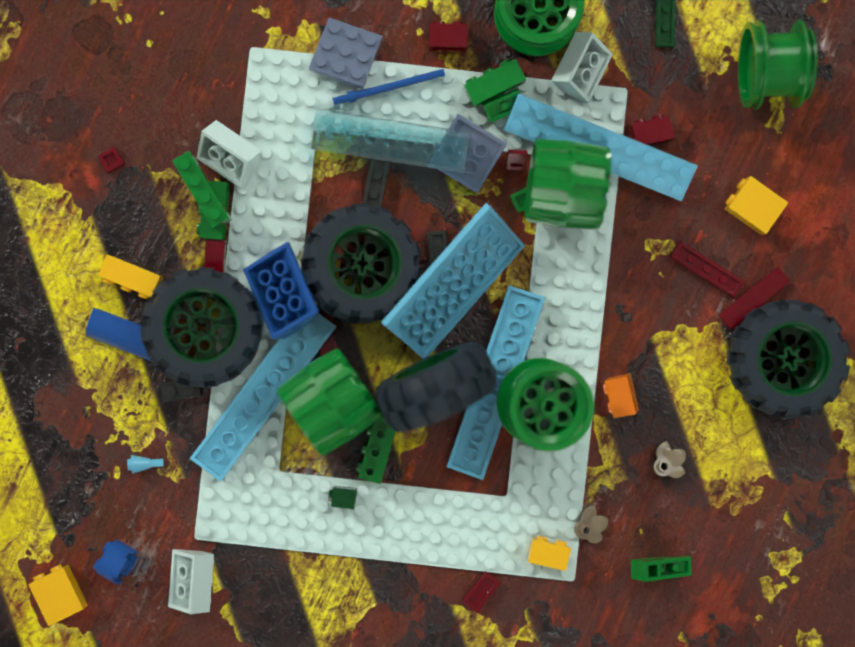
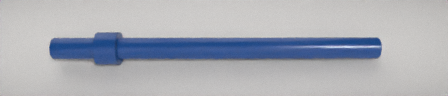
[332,69,445,105]

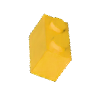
[527,535,571,571]

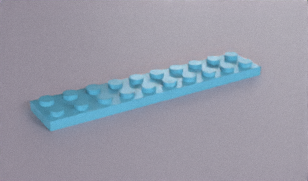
[504,93,698,201]
[447,285,546,480]
[190,313,337,482]

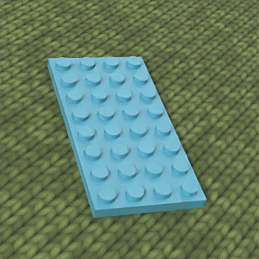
[381,203,525,359]

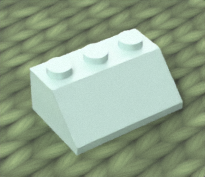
[551,32,613,103]
[197,120,262,189]
[168,549,214,614]

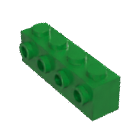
[356,415,396,484]

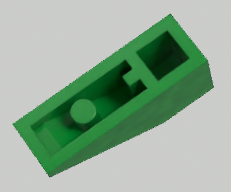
[631,556,692,582]

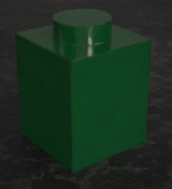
[328,485,357,510]

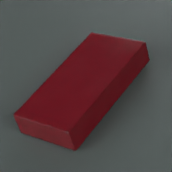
[462,571,501,613]

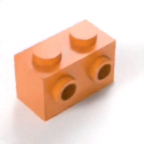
[603,373,639,418]

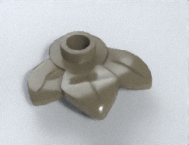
[653,441,686,478]
[574,505,609,543]

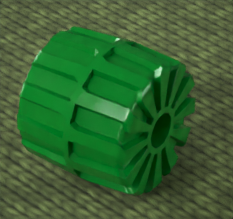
[525,139,612,230]
[277,348,382,456]

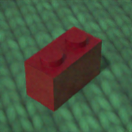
[429,21,468,51]
[629,114,675,146]

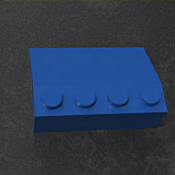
[243,242,319,339]

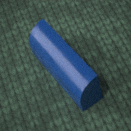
[86,308,152,362]

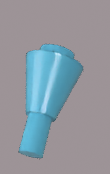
[127,455,164,474]

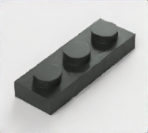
[362,156,391,208]

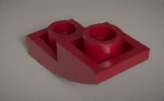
[204,239,227,273]

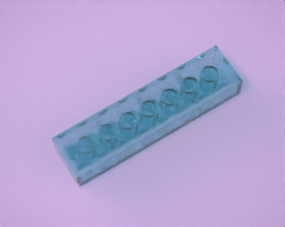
[311,109,472,173]

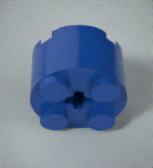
[93,539,138,585]

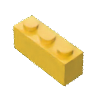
[98,254,164,300]

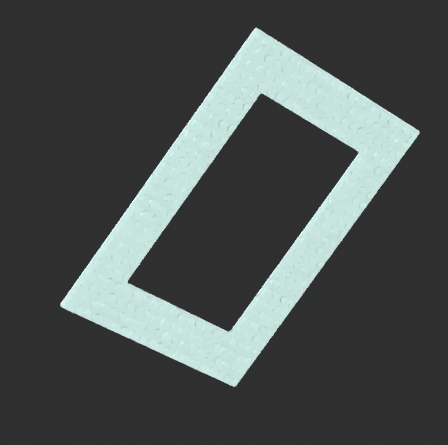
[194,47,628,581]

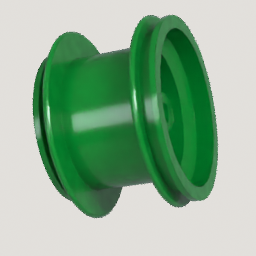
[494,0,585,56]
[738,19,817,110]
[496,358,594,451]

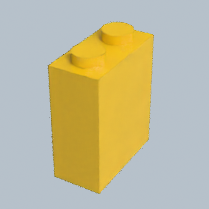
[725,176,788,236]
[28,564,88,626]

